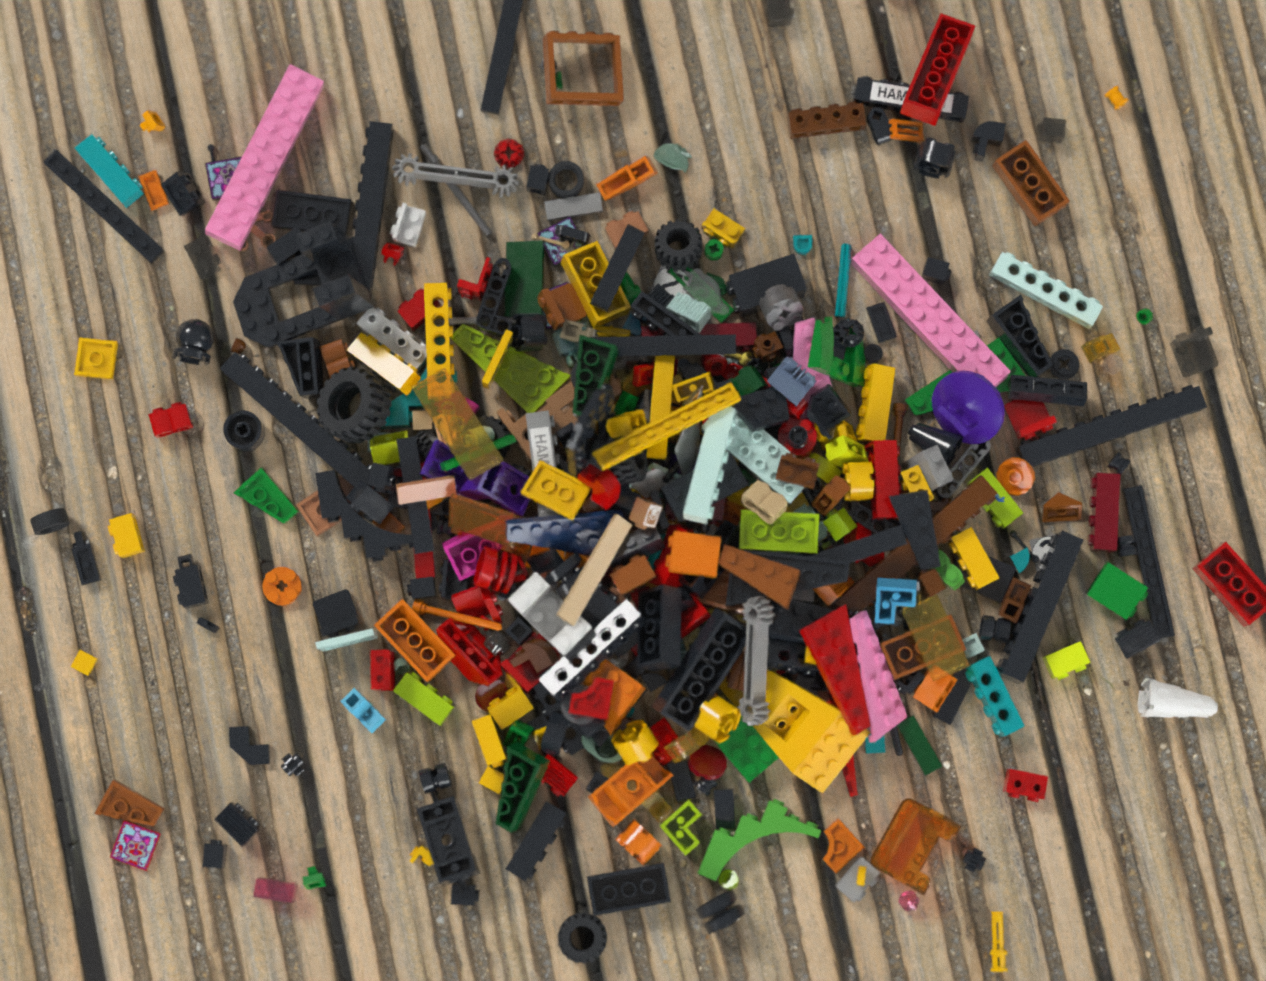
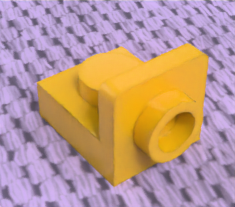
[409,845,434,866]

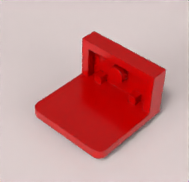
[457,257,494,301]
[1004,399,1057,440]
[451,586,503,624]

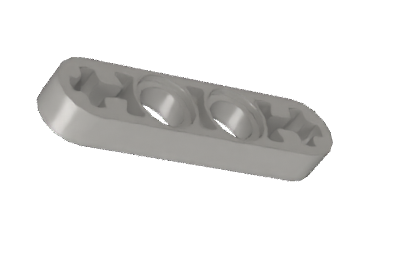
[936,440,990,498]

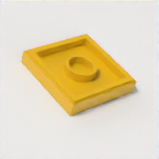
[74,337,118,379]

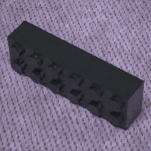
[651,608,747,732]

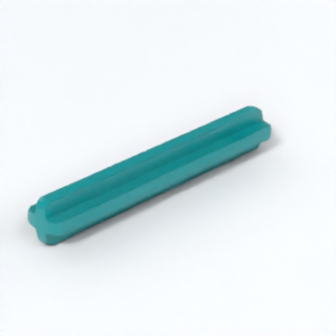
[835,243,852,318]

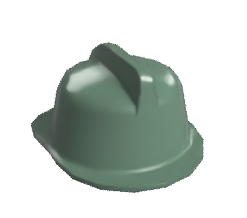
[581,734,622,763]

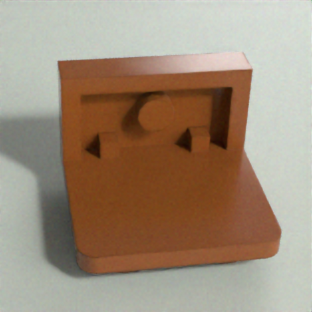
[537,283,587,331]

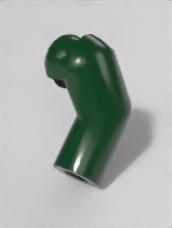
[704,272,727,296]

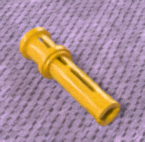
[990,911,1008,972]

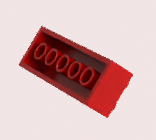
[900,13,976,126]

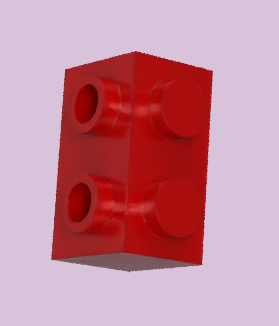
[1003,769,1049,802]

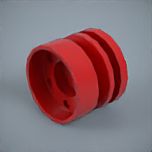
[474,546,518,594]

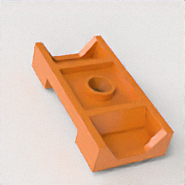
[588,753,673,827]

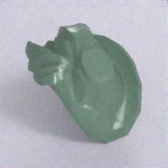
[653,144,692,173]

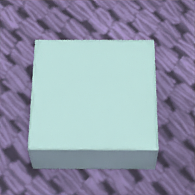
[962,633,985,659]

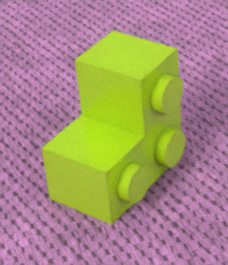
[659,800,702,856]

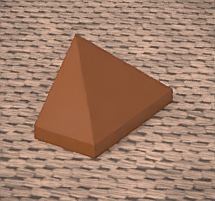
[1042,492,1082,522]

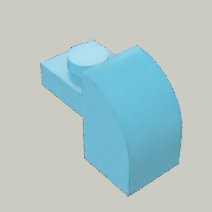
[340,688,386,733]

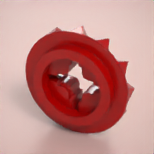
[494,138,524,168]

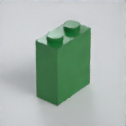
[1086,561,1148,620]

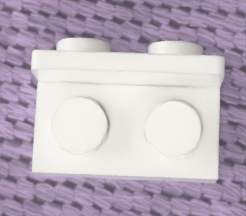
[390,202,426,248]

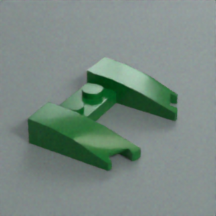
[807,317,865,387]

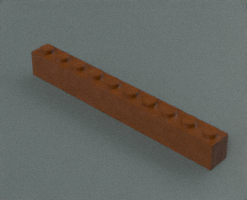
[834,475,998,617]

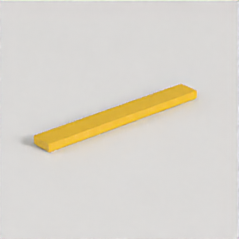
[593,383,741,470]

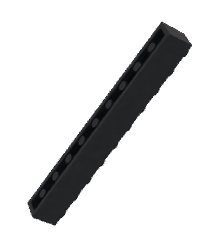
[351,121,394,311]
[220,352,372,488]
[1016,385,1207,467]

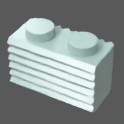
[666,292,711,333]

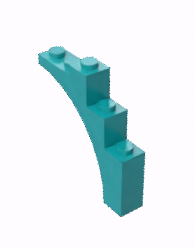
[381,337,458,429]

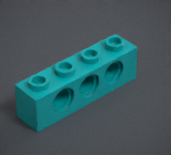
[965,656,1025,738]

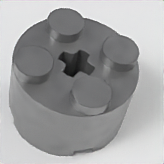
[759,284,803,331]

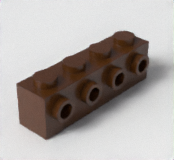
[787,102,866,139]

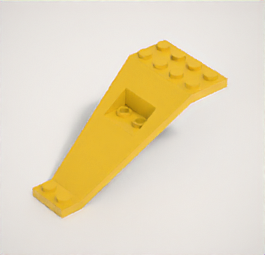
[719,669,871,793]

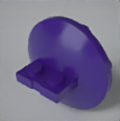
[932,371,1005,444]

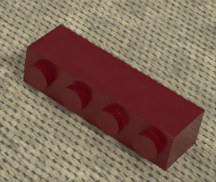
[1087,472,1121,552]

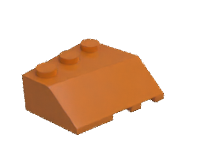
[580,652,646,736]

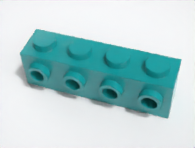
[75,134,144,208]

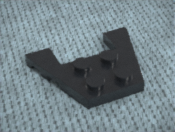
[713,366,789,432]

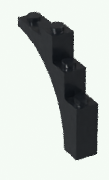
[315,470,414,562]

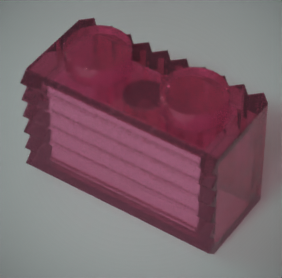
[253,877,298,903]

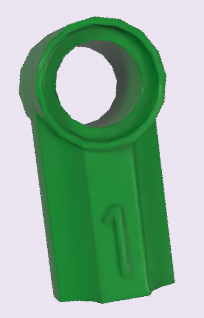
[620,271,641,306]

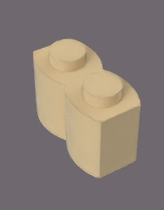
[741,480,788,525]

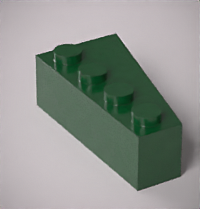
[572,334,619,419]
[495,742,550,833]

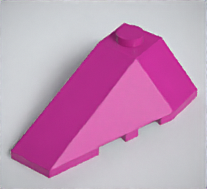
[442,513,516,581]

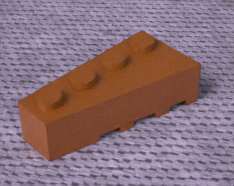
[718,545,800,610]

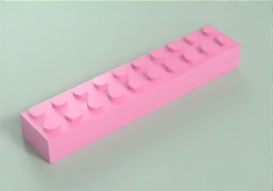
[205,64,324,251]
[851,234,1011,388]

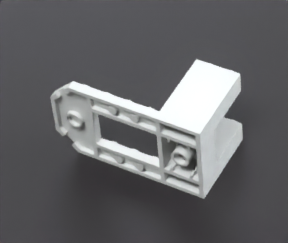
[508,551,634,657]

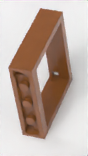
[543,30,624,106]

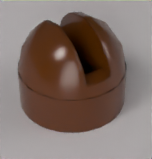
[230,337,246,354]

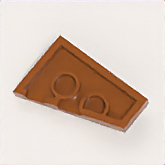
[94,779,165,826]

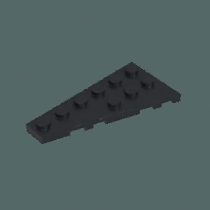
[726,549,850,607]

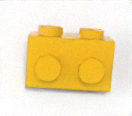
[900,465,934,501]

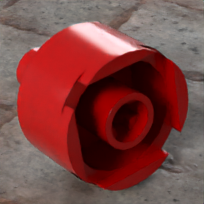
[777,417,817,459]

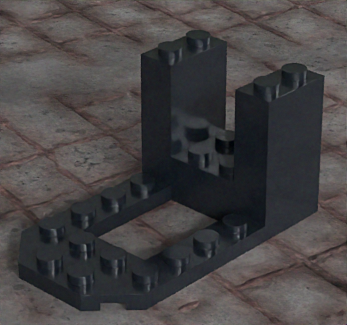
[233,221,374,348]
[567,383,671,526]

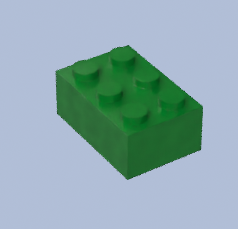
[712,716,779,783]

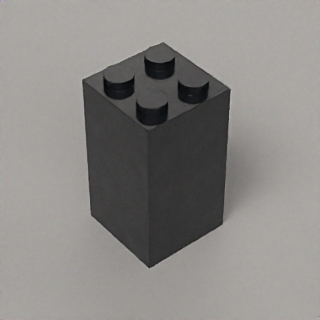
[726,254,807,318]

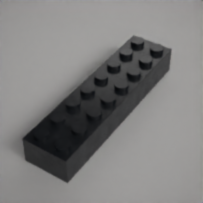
[996,530,1084,684]

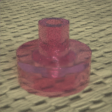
[898,890,919,911]

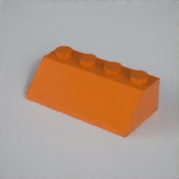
[374,599,455,683]

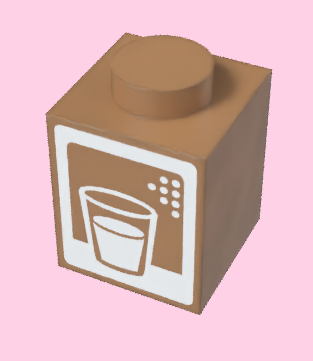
[629,497,663,530]

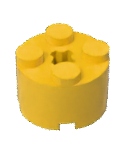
[842,462,874,501]
[695,696,741,743]
[612,720,658,765]

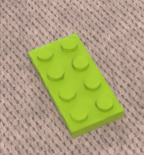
[739,510,819,554]

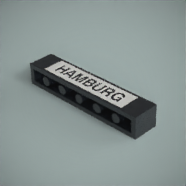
[853,76,969,123]

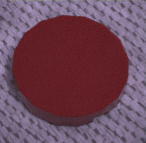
[688,745,727,780]

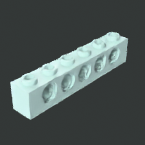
[989,252,1103,329]

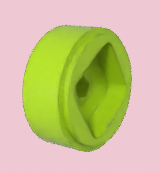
[718,869,739,890]

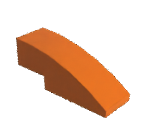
[596,156,658,201]

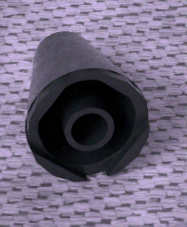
[908,423,963,466]

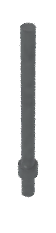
[420,143,492,237]

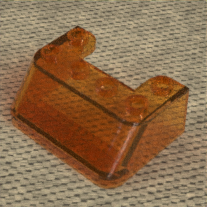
[870,798,962,896]

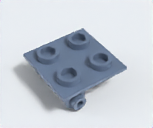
[767,356,817,406]

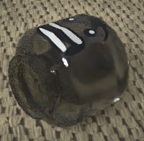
[483,629,512,656]

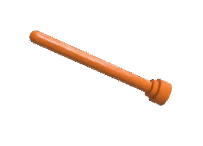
[412,599,502,631]

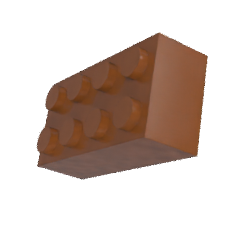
[992,140,1070,227]
[880,614,966,680]

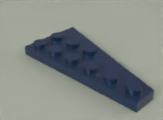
[505,509,623,556]

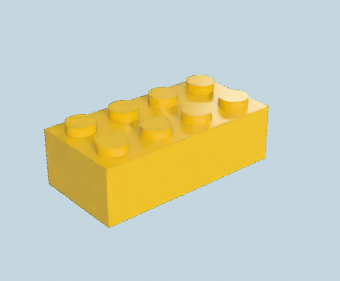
[561,241,630,328]

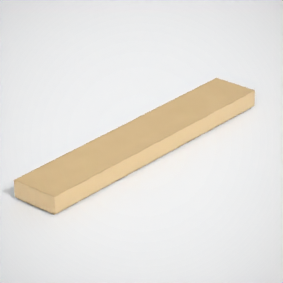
[556,514,632,626]

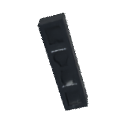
[1008,374,1087,407]

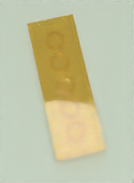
[412,368,504,480]

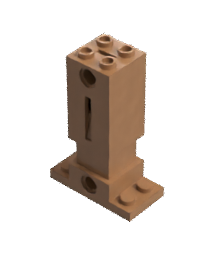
[496,370,625,463]

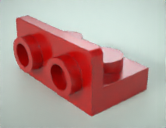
[650,717,686,766]

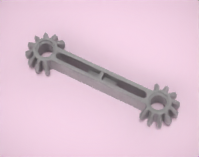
[392,153,519,198]
[737,596,775,726]

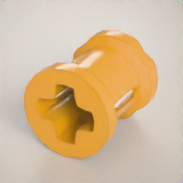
[1104,85,1129,111]

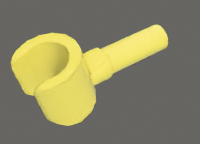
[726,351,752,365]

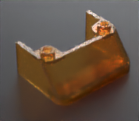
[448,493,530,556]

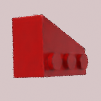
[649,524,694,587]

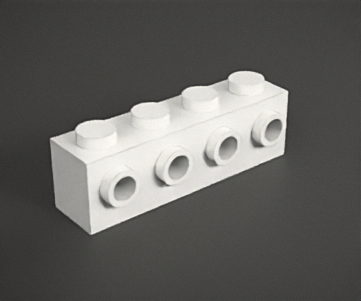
[357,307,427,372]

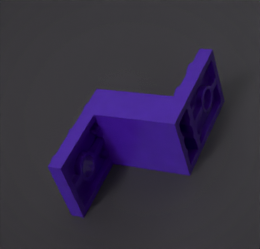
[420,440,530,516]

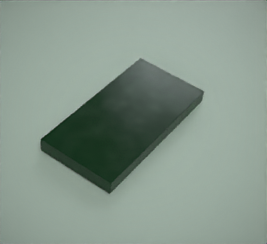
[505,240,544,317]

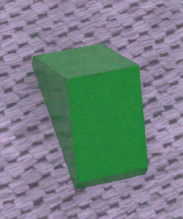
[503,719,534,747]

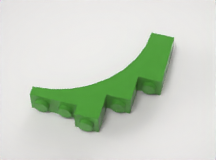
[697,799,821,881]

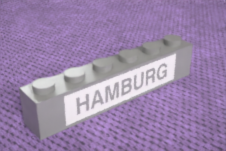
[526,410,560,517]

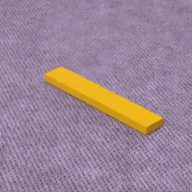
[646,355,675,460]

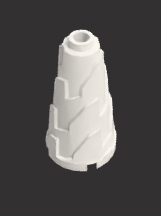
[1138,678,1218,718]

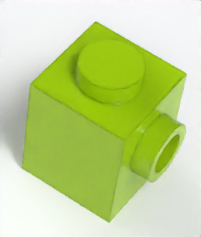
[823,508,857,541]

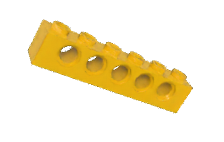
[424,283,455,400]

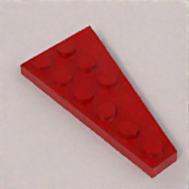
[799,604,871,736]

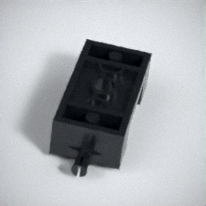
[417,791,481,894]

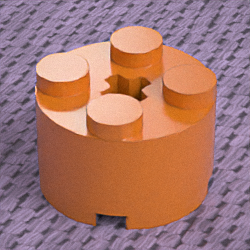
[615,819,662,866]

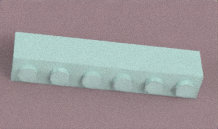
[683,407,738,524]

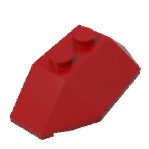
[436,618,502,687]

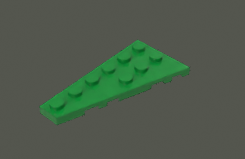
[904,337,1026,416]

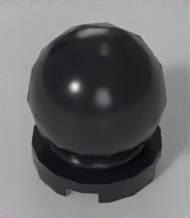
[172,319,214,365]

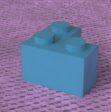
[875,578,917,624]

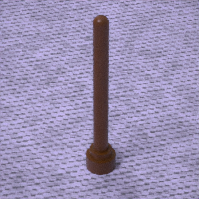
[893,403,908,464]

